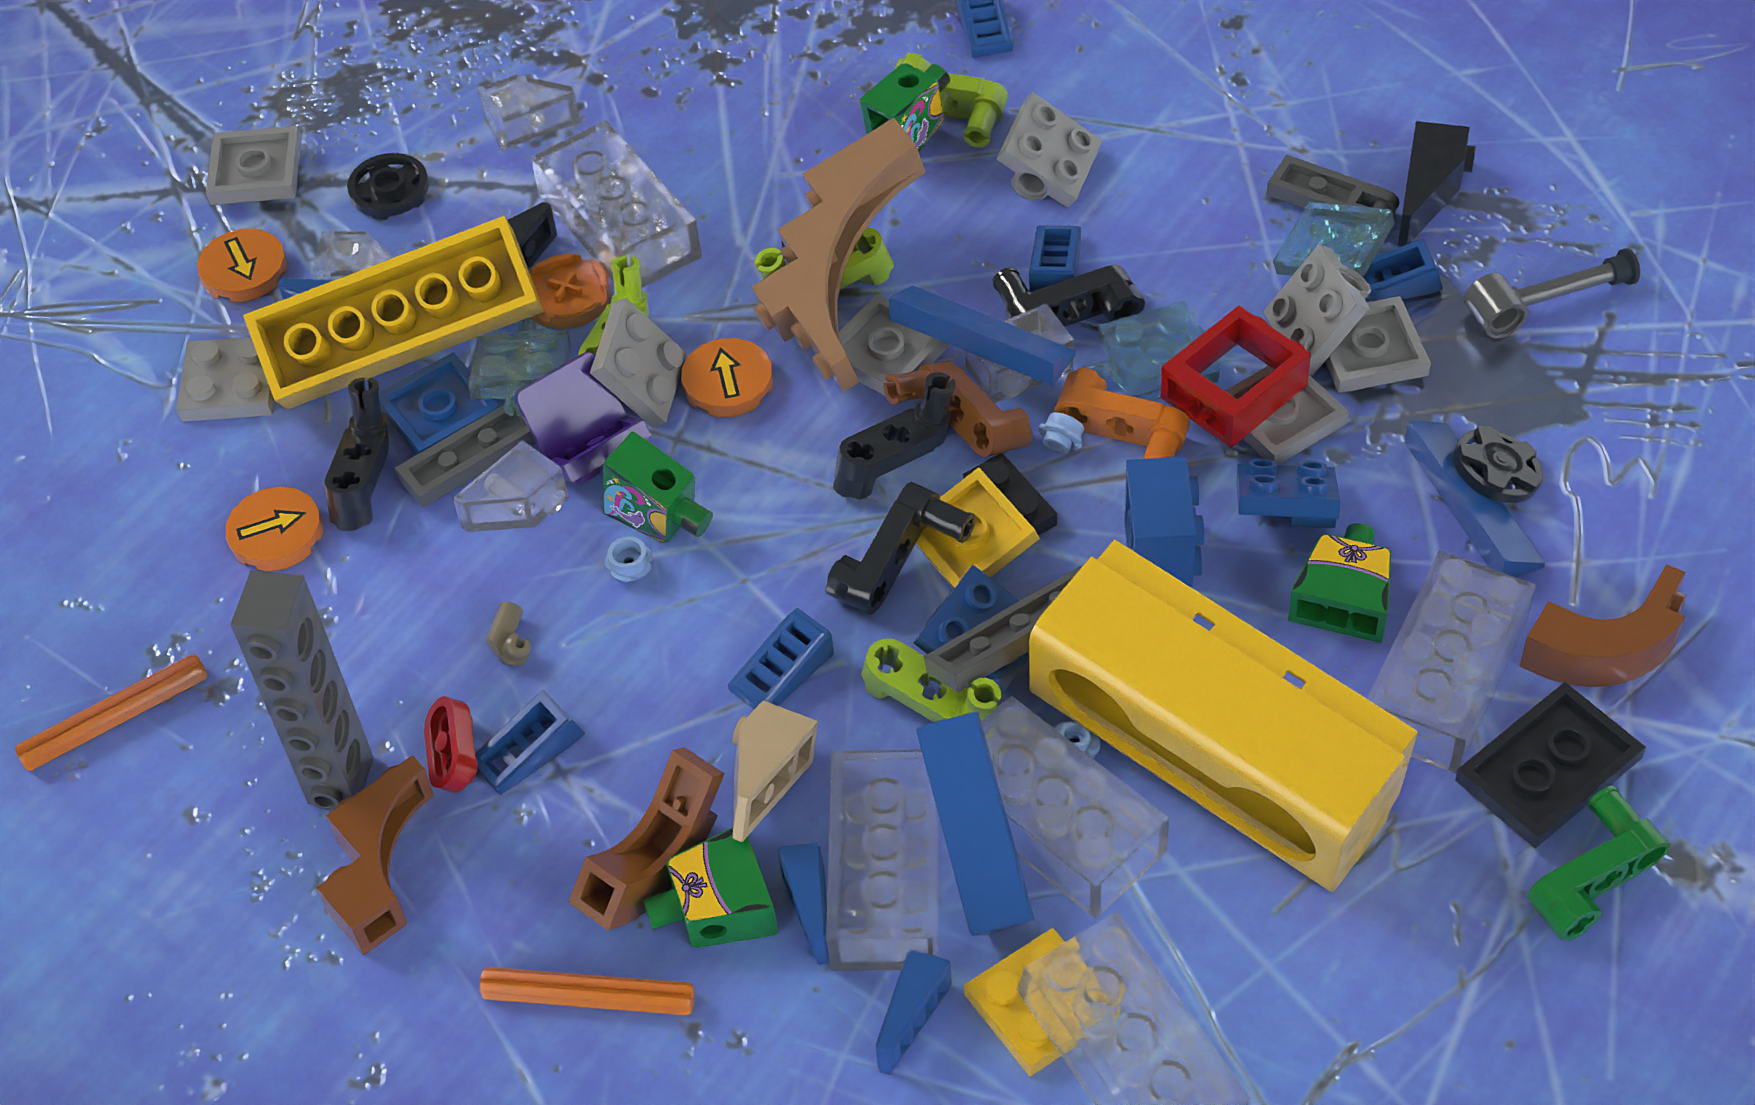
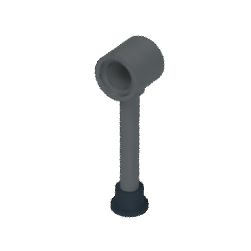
[1464,248,1640,339]

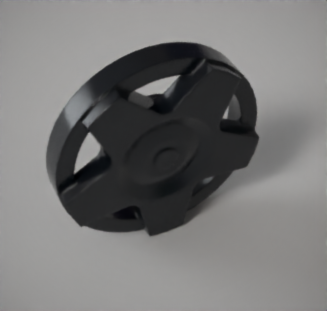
[347,153,429,220]
[1453,426,1543,503]

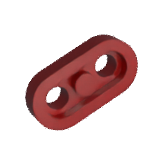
[424,696,478,793]

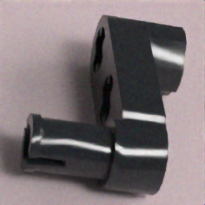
[992,265,1145,335]
[833,372,956,500]
[324,377,389,531]
[825,481,976,615]

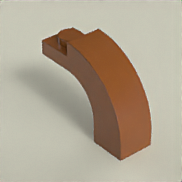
[1519,564,1687,687]
[568,747,725,931]

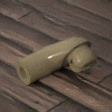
[486,602,531,666]

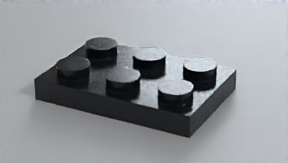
[1455,682,1646,849]

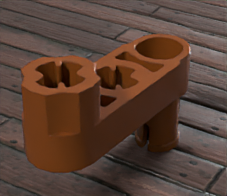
[883,361,1032,457]

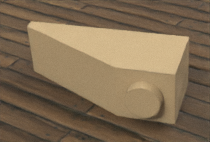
[732,701,818,842]

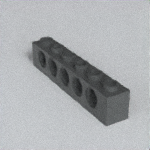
[230,571,374,810]

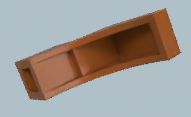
[316,755,434,956]

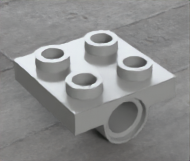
[997,92,1103,208]
[1263,244,1371,376]

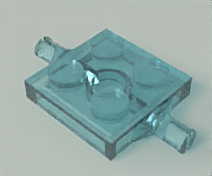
[1081,301,1220,401]
[468,319,571,416]

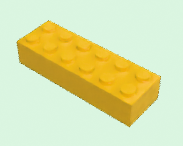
[243,216,544,410]

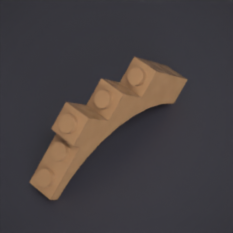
[752,118,926,392]

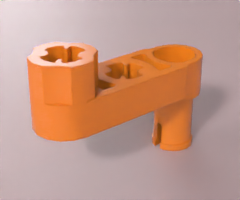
[1054,367,1190,459]

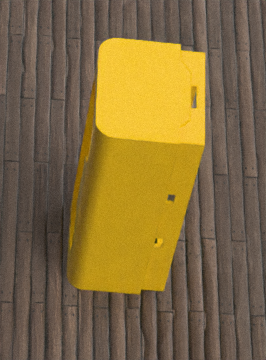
[1029,539,1418,892]

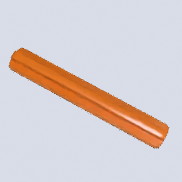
[15,654,208,771]
[479,967,695,1015]

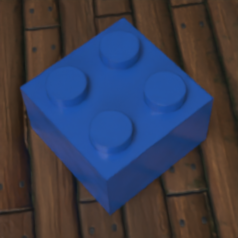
[1124,457,1204,588]

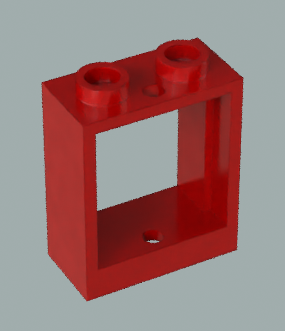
[1160,305,1311,448]

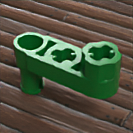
[1527,785,1670,941]

